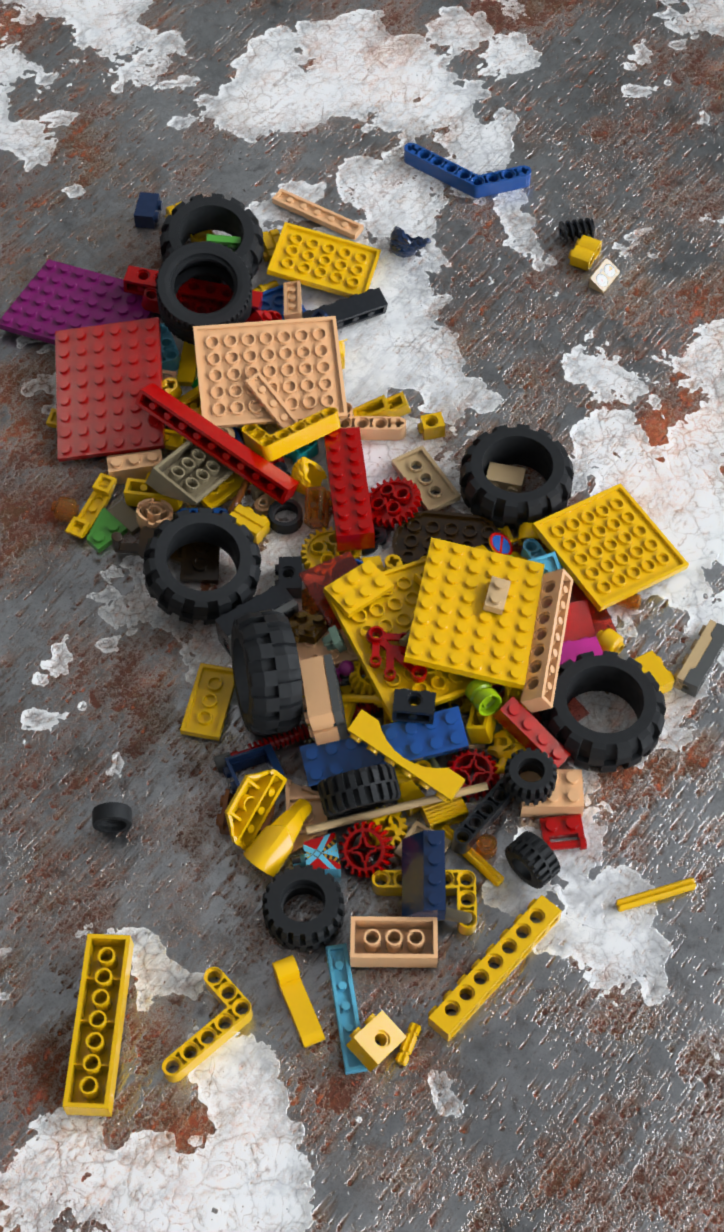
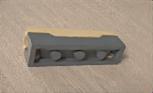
[674,619,724,697]

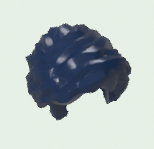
[390,226,431,258]

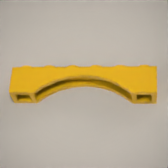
[347,709,465,802]

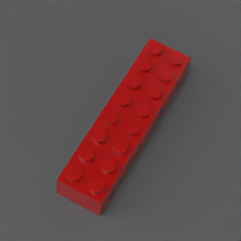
[324,427,375,552]

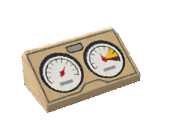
[589,258,620,294]

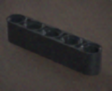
[451,776,513,854]

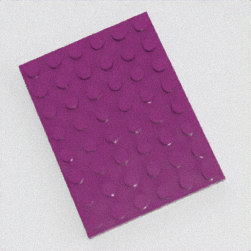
[0,259,154,345]

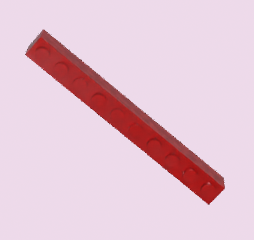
[135,383,299,504]

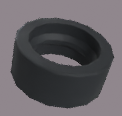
[268,499,303,534]
[92,802,132,833]

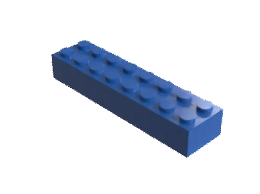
[299,706,469,789]

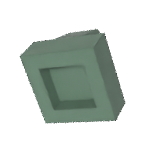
[322,625,347,653]

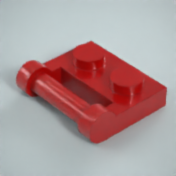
[539,814,587,851]

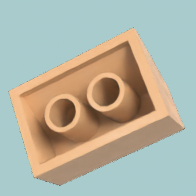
[107,449,163,485]

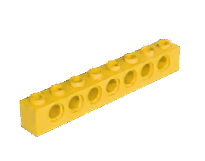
[428,895,562,1042]

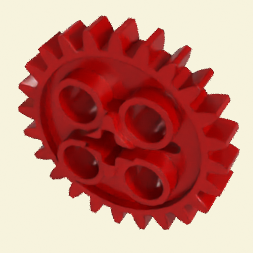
[369,477,422,529]

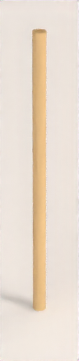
[305,782,488,835]

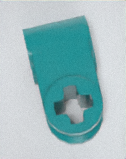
[285,440,319,464]

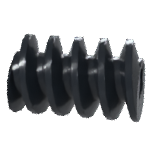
[558,217,595,242]

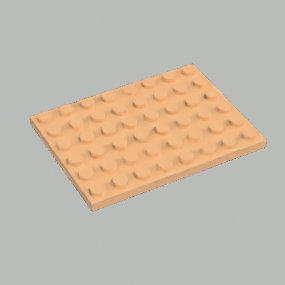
[193,316,348,428]

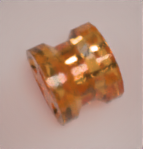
[476,834,497,860]

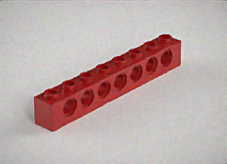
[123,265,263,316]

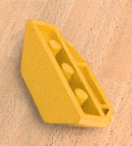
[225,769,288,851]

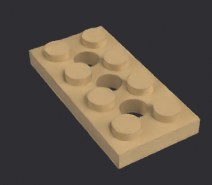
[391,445,461,511]

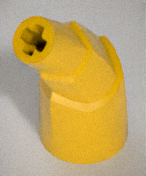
[243,798,312,877]

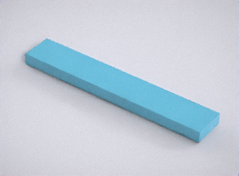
[325,943,368,1075]

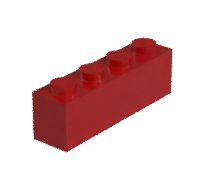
[493,696,571,769]

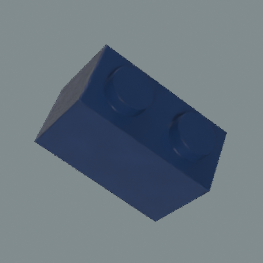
[134,192,163,229]

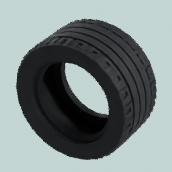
[156,241,252,345]

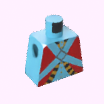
[292,833,341,878]

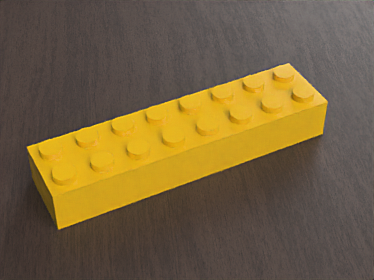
[62,934,134,1117]

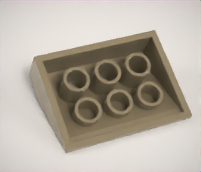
[146,440,235,505]

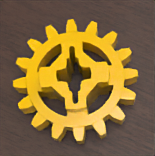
[365,806,407,850]

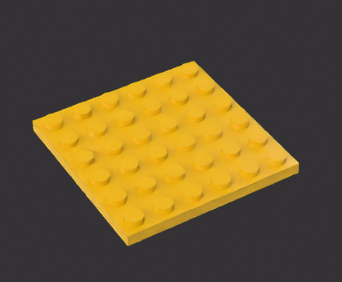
[531,483,689,612]

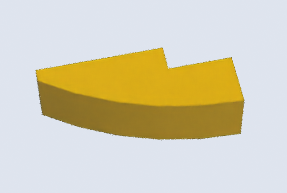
[353,391,411,417]

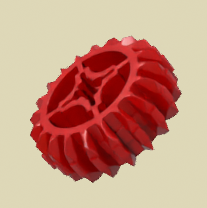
[446,748,500,802]
[338,821,395,878]

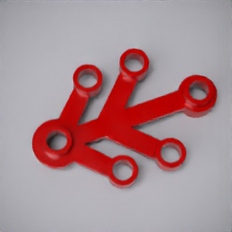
[366,626,427,683]

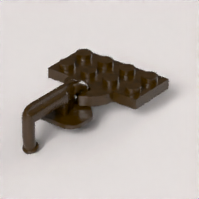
[111,512,222,584]

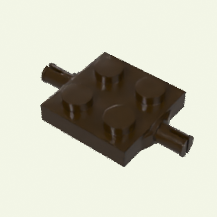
[289,609,332,644]

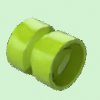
[465,679,502,716]

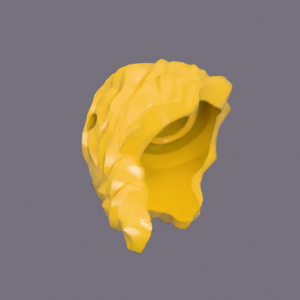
[290,457,332,506]

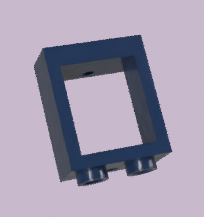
[223,744,285,794]

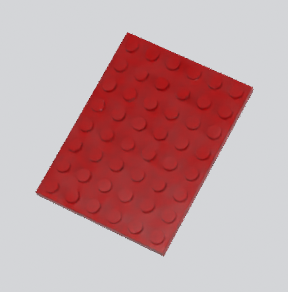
[55,317,165,462]

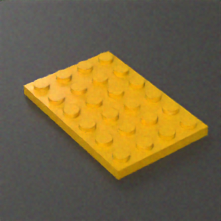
[267,222,381,298]

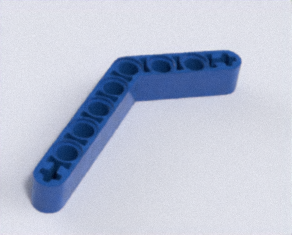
[404,143,531,198]

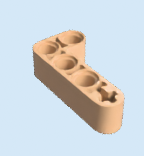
[339,402,406,441]

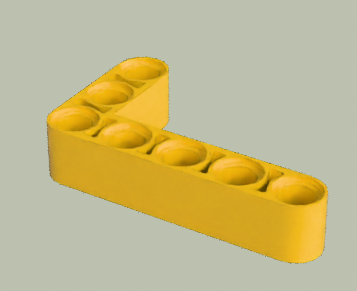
[241,407,340,461]
[372,870,477,936]
[162,967,253,1083]

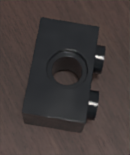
[275,556,302,599]
[392,688,436,725]

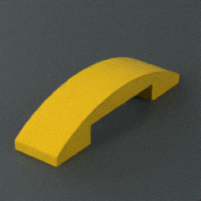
[65,473,117,539]

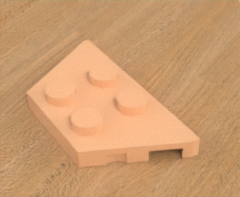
[285,779,328,855]

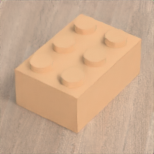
[519,769,584,818]

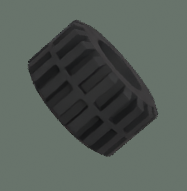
[503,748,557,806]
[505,831,561,889]

